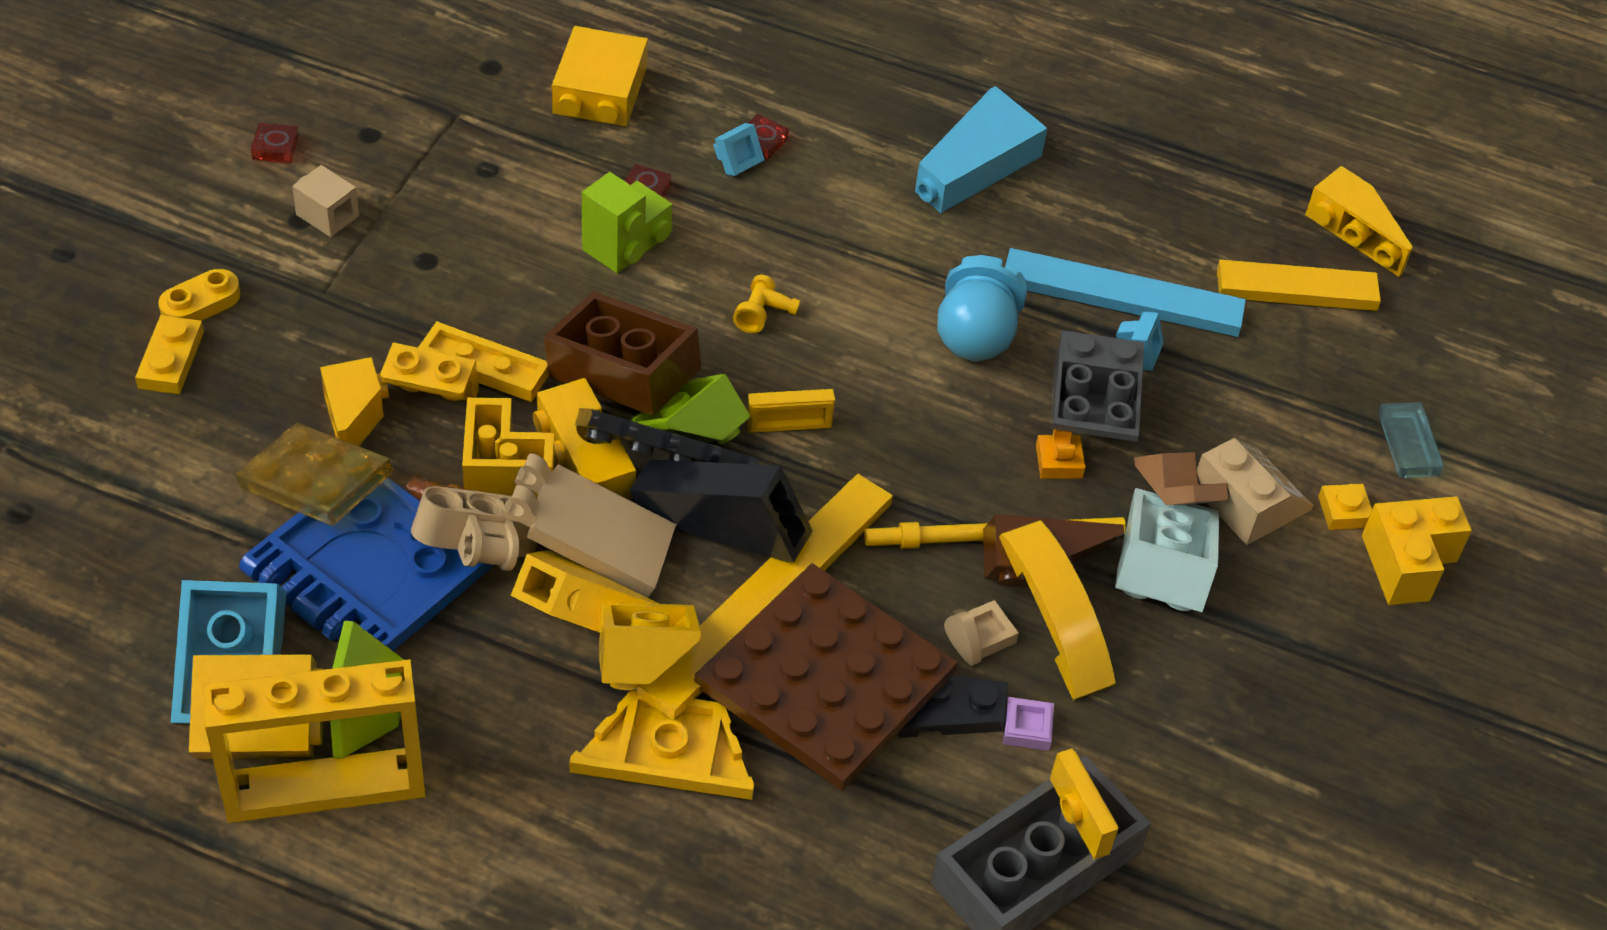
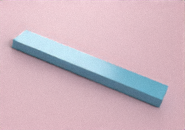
[1005,248,1246,337]

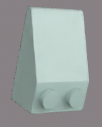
[1115,488,1219,612]

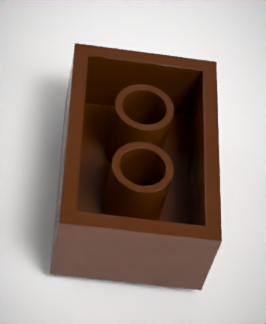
[543,291,701,416]

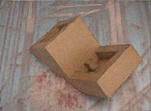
[1134,452,1228,505]

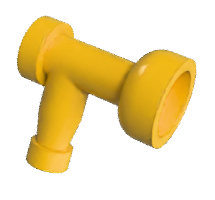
[733,275,801,334]

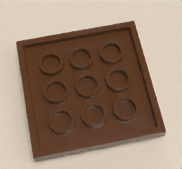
[694,563,958,791]

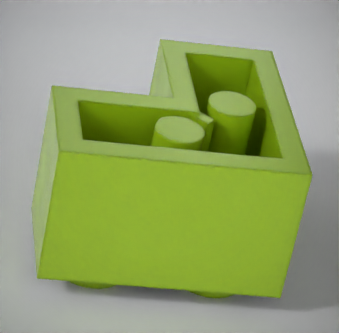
[581,171,673,274]

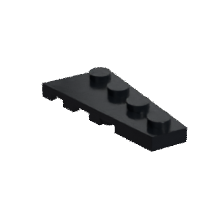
[898,675,1008,738]

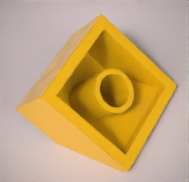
[599,602,701,690]

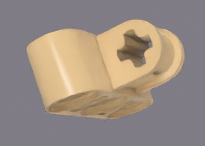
[411,486,538,571]

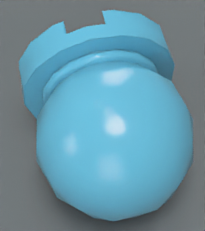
[937,255,1028,362]

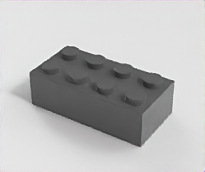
[931,755,1151,930]

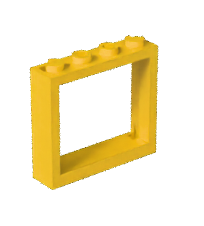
[203,659,426,823]

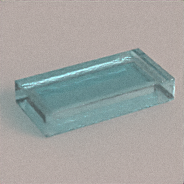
[1378,402,1444,477]

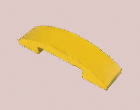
[999,520,1116,701]

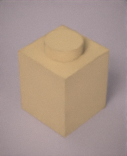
[292,165,359,237]

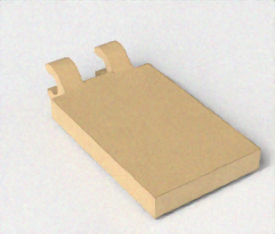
[501,453,676,598]

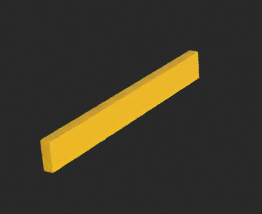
[637,474,893,720]

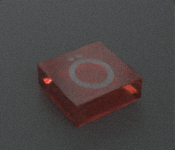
[748,113,789,160]
[251,123,299,163]
[625,164,671,198]

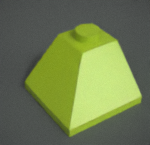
[631,374,751,445]
[330,621,404,758]

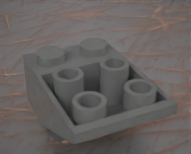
[1051,330,1145,442]

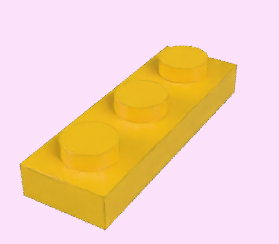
[418,321,549,402]

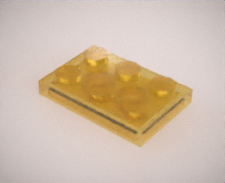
[235,423,394,526]

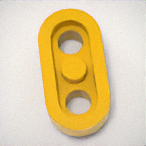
[158,269,241,321]

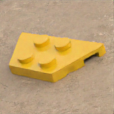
[569,690,754,800]

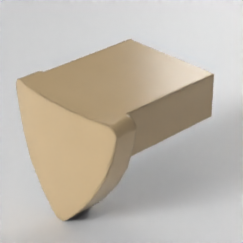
[944,600,1019,666]

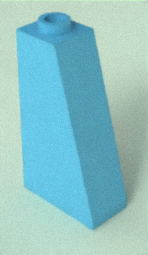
[915,86,1047,213]

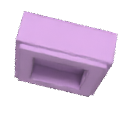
[1003,697,1054,751]

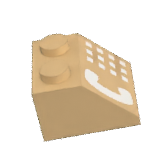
[1197,438,1313,545]

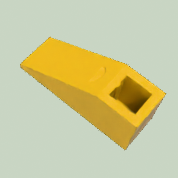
[1305,166,1413,277]
[511,550,660,632]

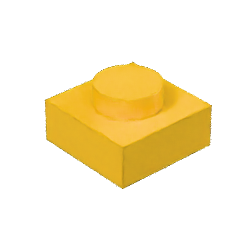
[1318,484,1372,530]

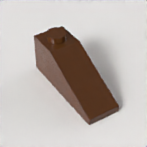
[983,514,1124,587]

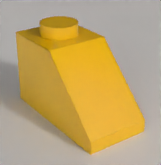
[320,357,389,459]

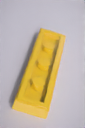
[1217,260,1381,311]

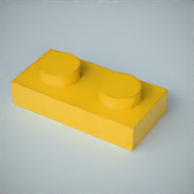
[135,315,204,395]

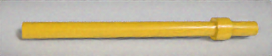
[864,517,1126,549]

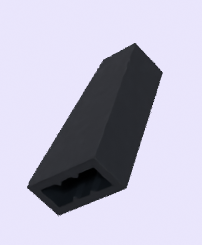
[629,460,813,562]

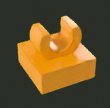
[1036,430,1085,479]

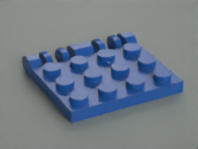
[239,461,493,652]

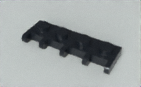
[575,408,758,465]

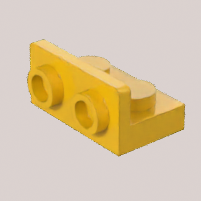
[380,342,479,401]

